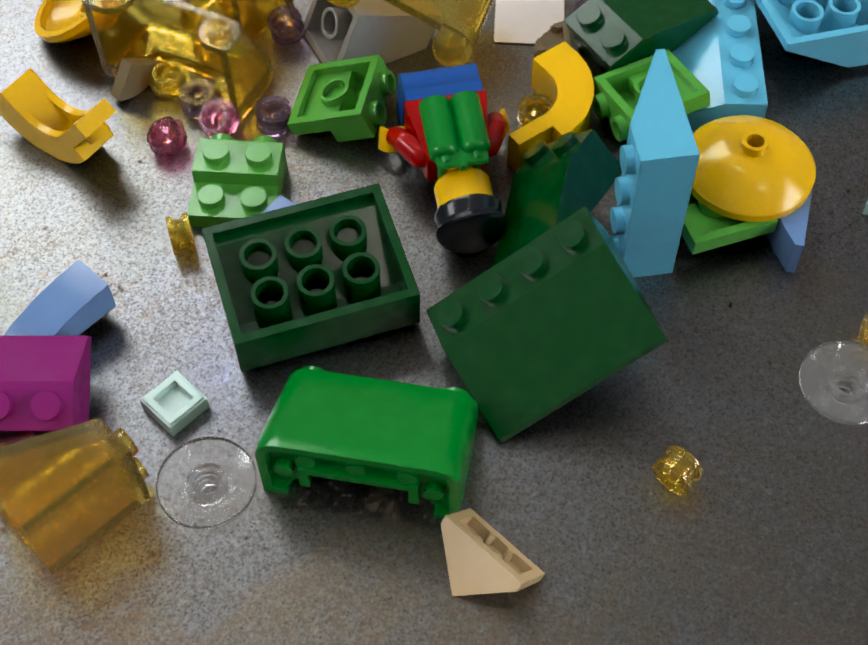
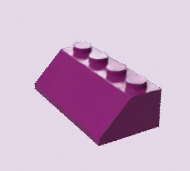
[0,335,92,432]

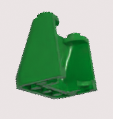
[255,366,478,519]

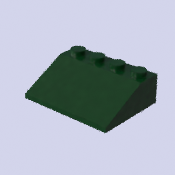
[202,183,420,372]
[426,206,668,442]

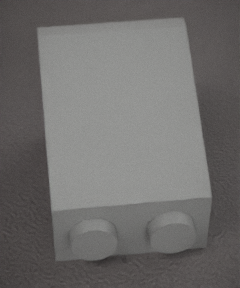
[301,0,440,64]

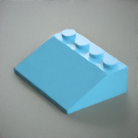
[672,0,768,133]
[755,0,868,68]
[610,49,700,278]

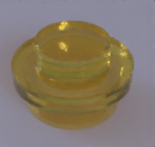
[149,61,191,99]

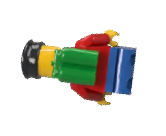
[378,63,510,254]

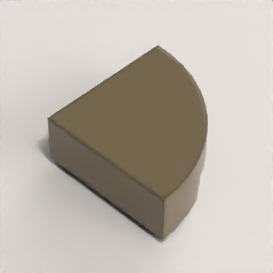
[533,21,573,58]
[111,58,161,101]

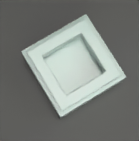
[140,370,210,437]

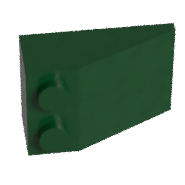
[564,0,719,73]
[493,129,622,266]

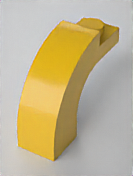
[507,41,594,171]
[0,68,116,164]

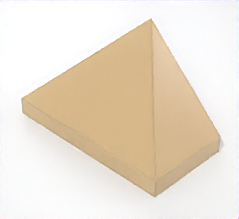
[440,508,545,597]

